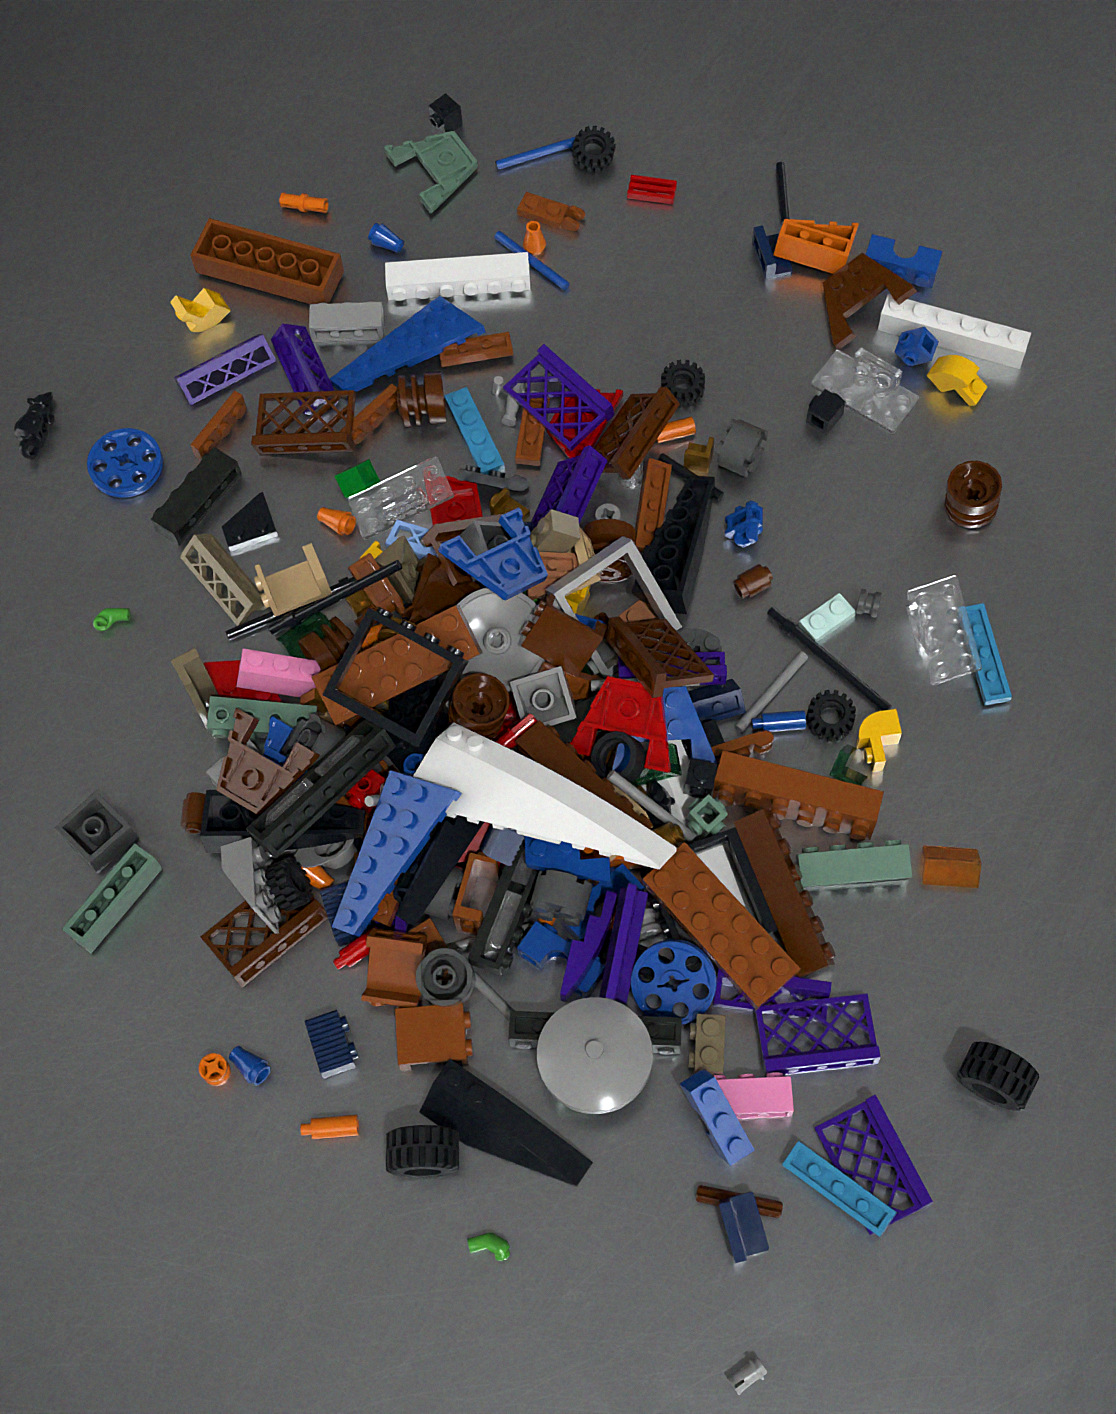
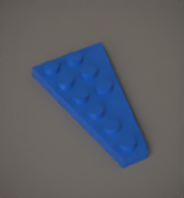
[330,296,486,392]
[332,770,462,937]

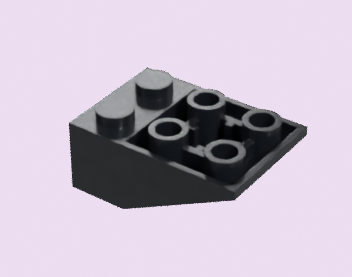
[386,679,448,773]

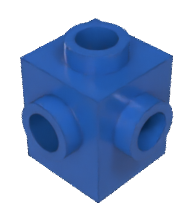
[895,326,939,366]

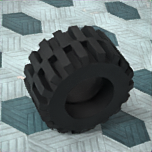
[957,1041,1039,1111]
[386,1125,459,1178]

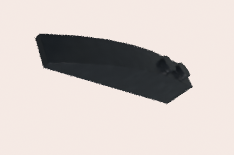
[632,475,715,614]
[200,790,366,853]
[419,1059,593,1187]

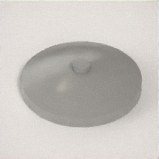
[457,588,546,692]
[537,997,653,1114]

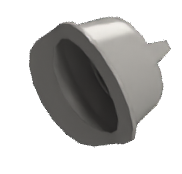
[295,839,357,869]

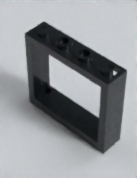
[322,607,469,748]
[640,827,778,968]

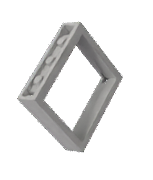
[545,536,682,679]

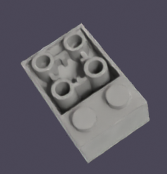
[221,837,281,934]

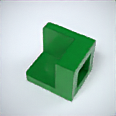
[334,459,380,498]

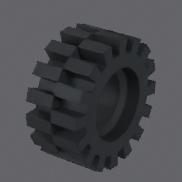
[572,126,616,173]
[661,360,705,408]
[806,690,856,742]
[265,857,313,911]

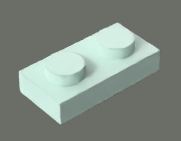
[798,593,856,642]

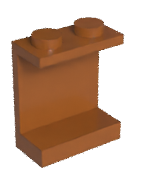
[452,852,500,936]
[361,928,428,1008]
[395,1003,473,1071]

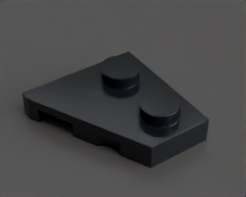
[222,492,278,552]

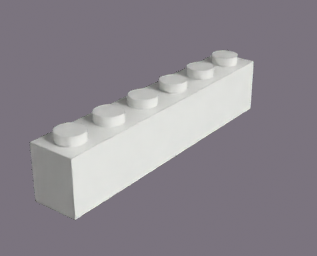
[385,252,531,301]
[878,294,1031,369]

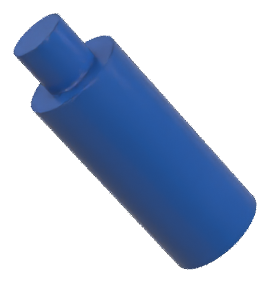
[752,710,806,732]

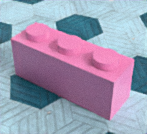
[236,648,321,697]
[714,1072,794,1119]

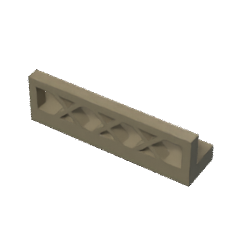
[180,534,266,626]
[171,648,219,729]

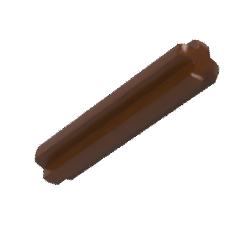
[696,1185,783,1218]

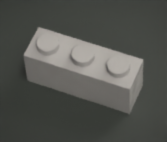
[309,301,385,342]

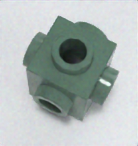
[686,794,728,838]

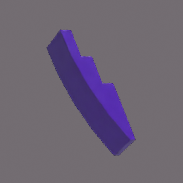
[560,891,618,1002]

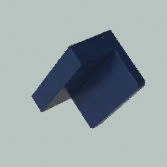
[752,225,793,280]
[688,679,746,723]
[719,1191,769,1264]

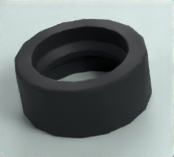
[590,731,646,785]

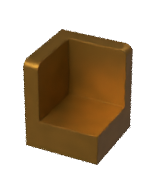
[684,437,714,473]

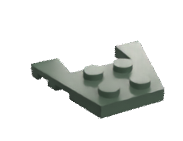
[384,131,478,214]

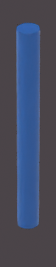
[495,136,576,170]
[494,231,570,290]

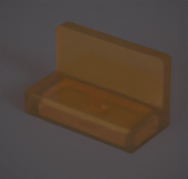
[922,845,982,888]

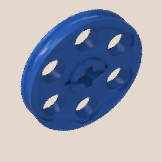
[87,428,163,498]
[631,939,717,1025]

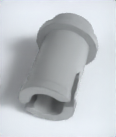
[727,1357,768,1395]

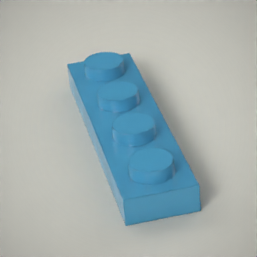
[444,387,505,474]
[957,603,1012,706]
[782,1141,897,1237]

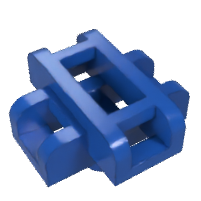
[725,500,763,548]

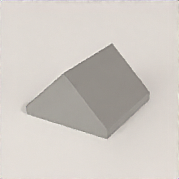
[510,666,577,726]

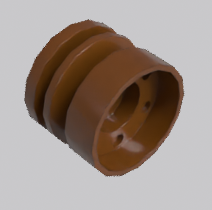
[397,371,447,428]
[945,460,1002,528]
[583,519,636,583]
[298,616,363,673]
[448,673,510,740]

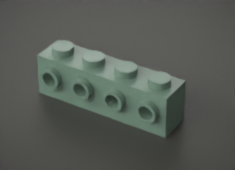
[207,696,317,741]
[796,840,913,888]
[62,843,162,954]

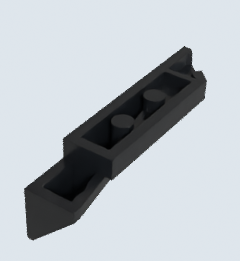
[393,815,484,926]

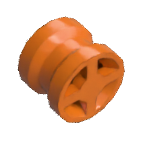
[199,1053,231,1086]

